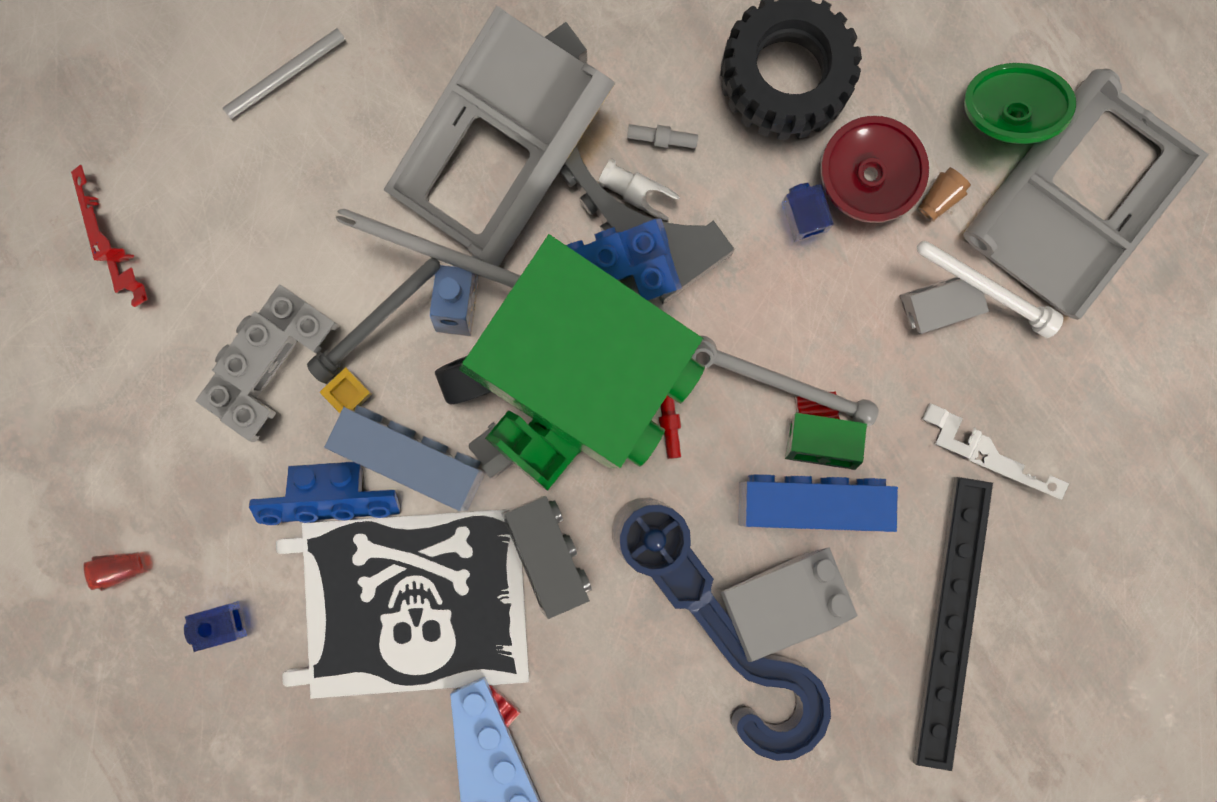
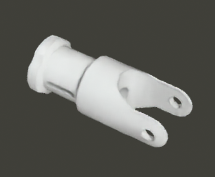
[598,158,680,221]

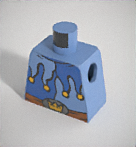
[430,265,479,336]

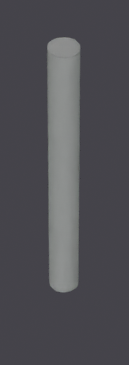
[222,28,345,119]

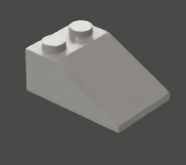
[720,547,858,662]

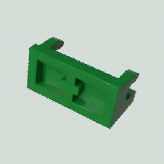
[785,413,867,470]

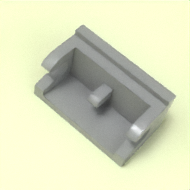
[900,276,989,334]

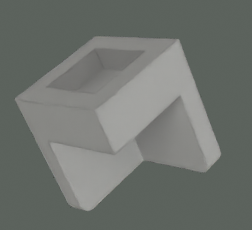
[469,422,514,479]

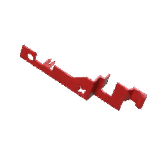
[71,165,147,307]

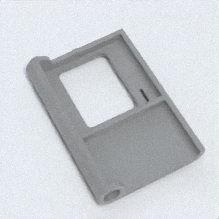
[383,5,615,267]
[964,68,1209,320]

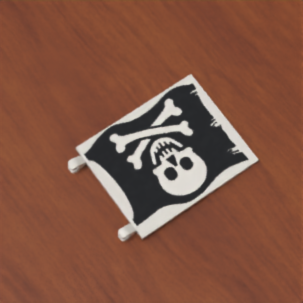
[276,509,529,699]

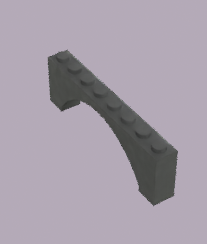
[545,22,735,305]

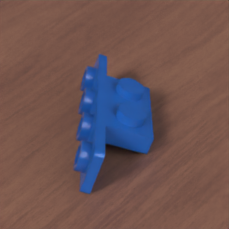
[249,462,400,525]

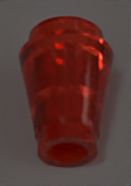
[83,552,144,591]

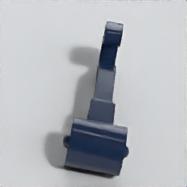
[612,498,831,761]

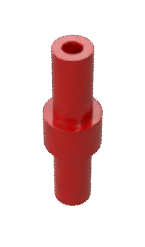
[658,396,681,459]

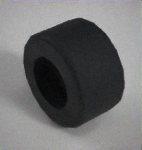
[435,356,491,405]

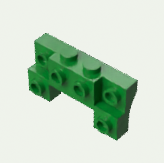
[485,410,581,491]

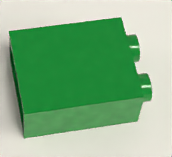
[459,234,705,468]

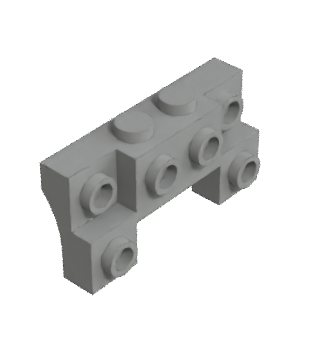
[195,284,339,442]

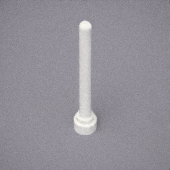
[917,241,1063,338]

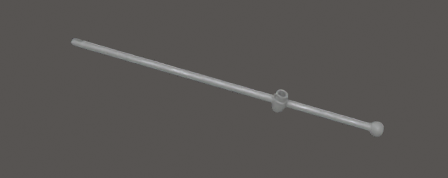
[336,209,879,427]

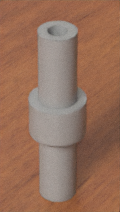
[627,124,698,148]

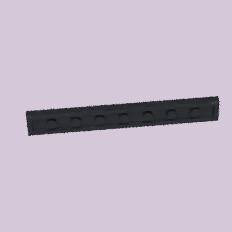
[913,477,993,771]

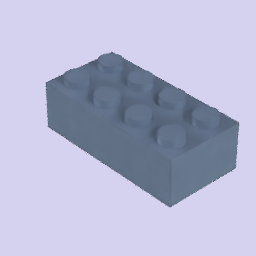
[324,405,486,511]

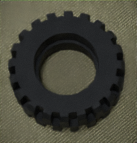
[720,0,862,140]

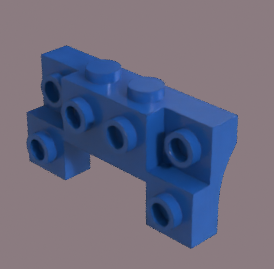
[566,219,682,301]

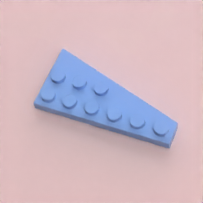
[450,677,541,802]

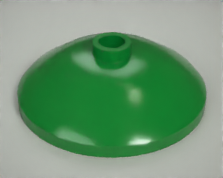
[964,63,1076,144]

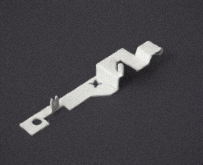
[922,403,1069,500]

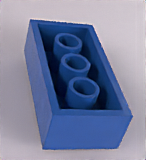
[738,474,898,532]

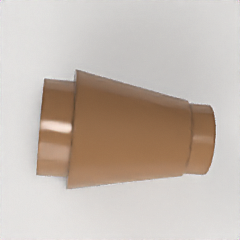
[918,167,971,222]

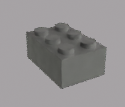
[501,496,592,619]

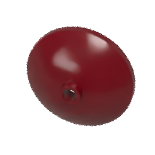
[821,116,929,223]

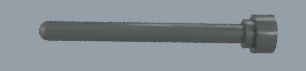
[307,258,440,384]

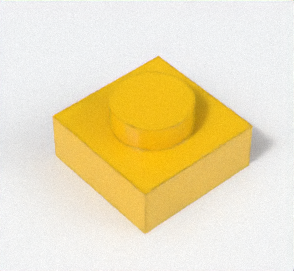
[320,367,372,413]

